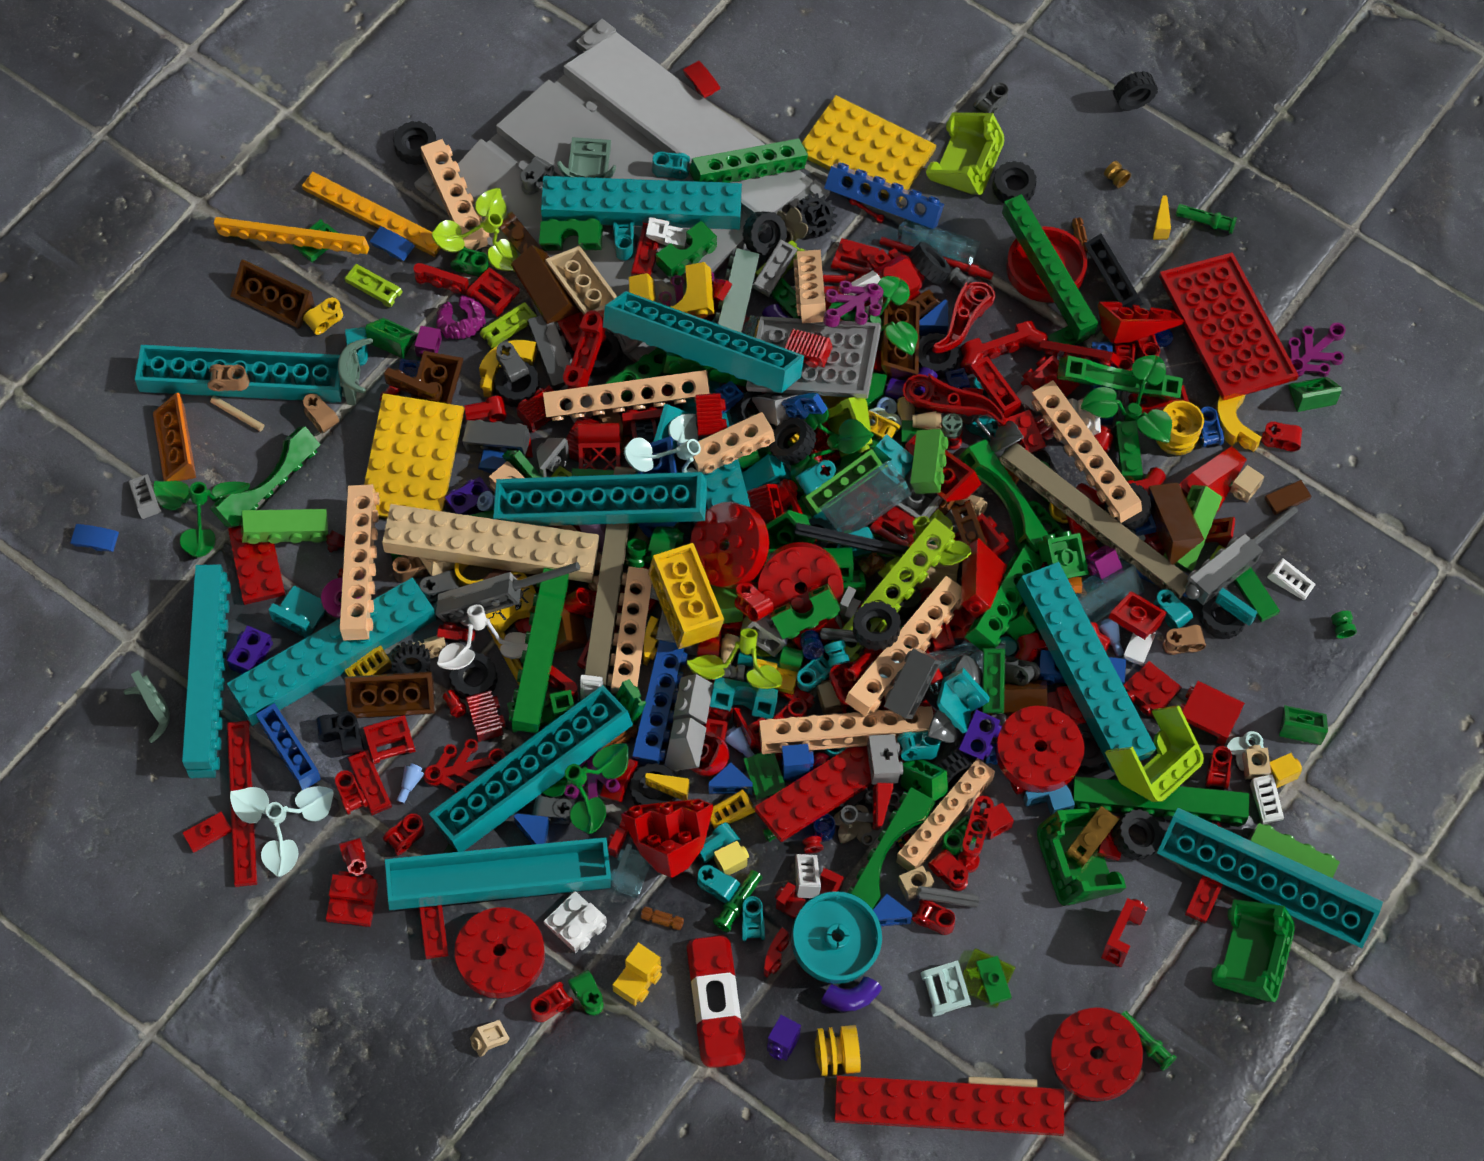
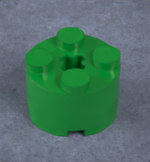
[645,526,684,565]

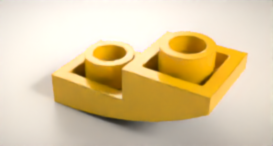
[642,616,659,666]

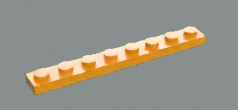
[302,172,441,257]
[213,217,369,254]

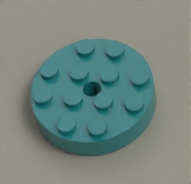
[791,892,882,984]

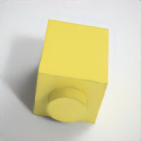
[714,841,749,875]

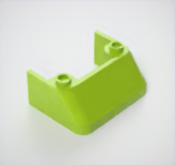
[1105,705,1204,802]

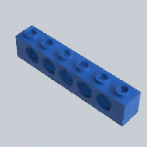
[824,162,944,229]
[632,640,688,766]

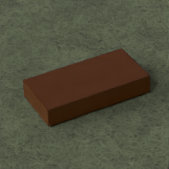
[1265,480,1312,515]

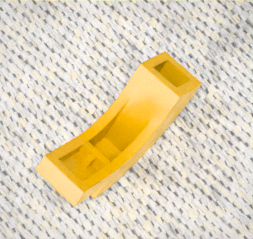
[479,340,537,398]
[1216,394,1262,452]

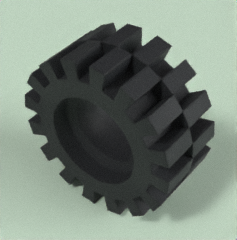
[391,640,431,674]
[937,750,972,788]

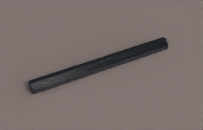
[793,523,910,558]

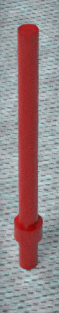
[879,237,994,280]

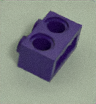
[445,477,492,515]
[227,625,273,674]
[958,709,1002,760]
[767,1015,801,1061]

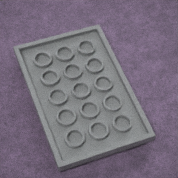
[746,316,881,399]

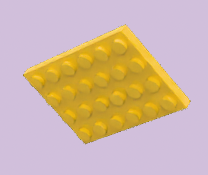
[802,95,936,202]
[362,393,464,518]

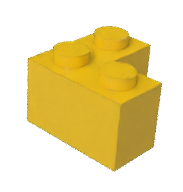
[613,942,662,1006]

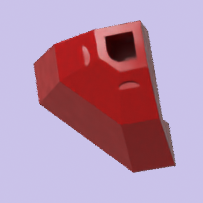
[621,799,713,878]

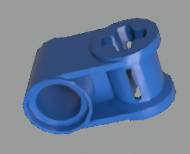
[1199,406,1224,448]

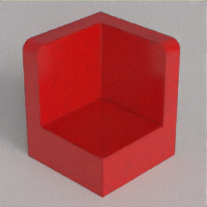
[819,868,844,895]

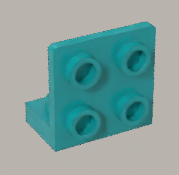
[268,586,326,638]
[937,668,990,733]

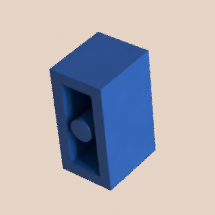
[781,744,814,782]

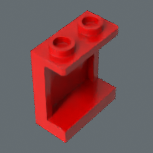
[1180,681,1245,746]
[1101,898,1148,967]

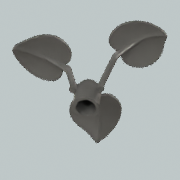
[953,394,1024,460]
[928,655,1008,744]

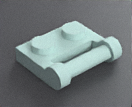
[920,960,971,1016]

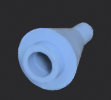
[477,491,495,511]
[1099,618,1124,657]
[725,727,755,758]
[396,763,425,804]

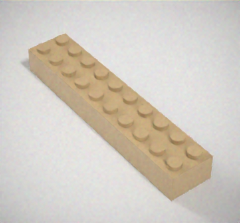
[382,504,599,583]

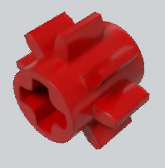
[1034,415,1054,441]

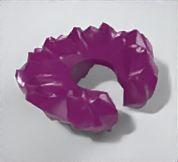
[436,296,486,340]

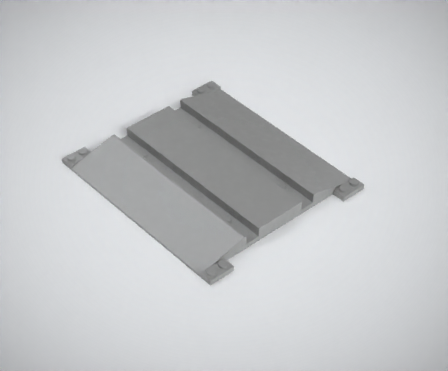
[414,19,830,363]

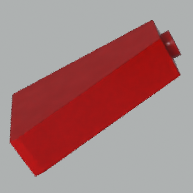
[961,538,1007,618]

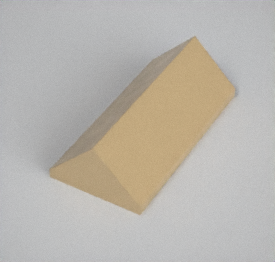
[545,246,617,315]

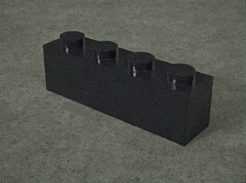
[1084,233,1143,308]

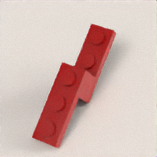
[970,356,1032,454]

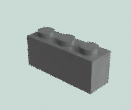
[462,420,530,457]
[884,648,942,719]

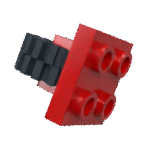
[622,407,663,443]

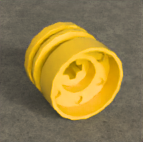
[1156,401,1204,455]
[815,1025,861,1076]

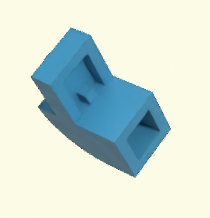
[1023,785,1075,815]

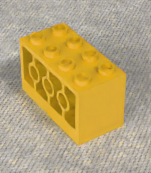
[648,543,724,650]

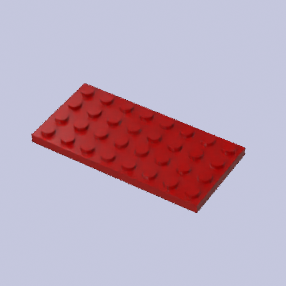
[1159,252,1299,401]

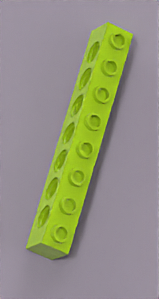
[831,518,955,662]

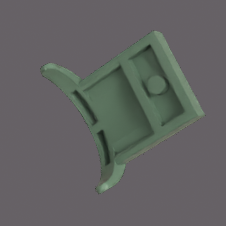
[557,137,616,178]
[338,338,373,405]
[124,670,170,743]

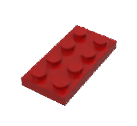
[228,526,286,605]

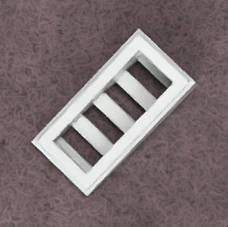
[1267,558,1316,600]
[580,675,603,701]
[1250,775,1284,824]
[795,854,821,898]

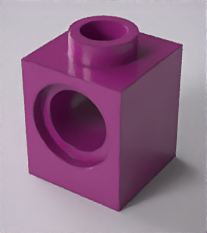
[415,326,442,358]
[1085,545,1123,580]

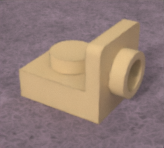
[470,1020,510,1057]

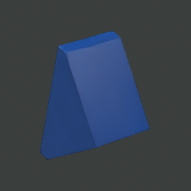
[919,299,948,336]
[709,762,752,795]
[514,814,549,845]
[873,894,912,927]

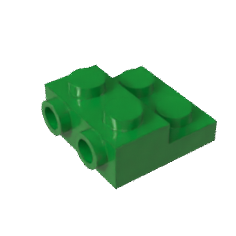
[1037,531,1089,578]

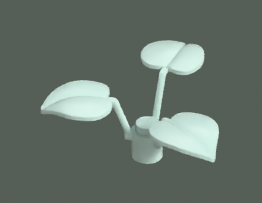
[624,414,701,473]
[230,786,334,877]

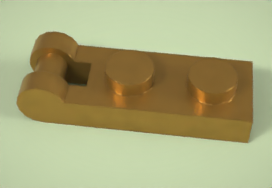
[1064,806,1119,868]

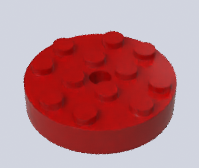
[1006,226,1087,303]
[690,502,769,589]
[758,542,844,629]
[995,706,1084,793]
[455,907,545,998]
[1051,1008,1143,1101]

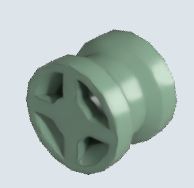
[942,413,963,439]

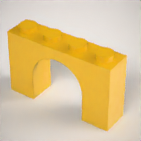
[629,262,714,318]

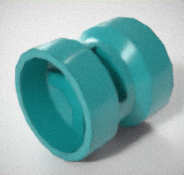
[823,640,850,667]

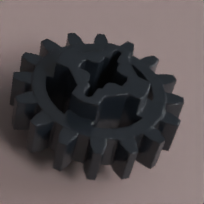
[796,193,837,237]

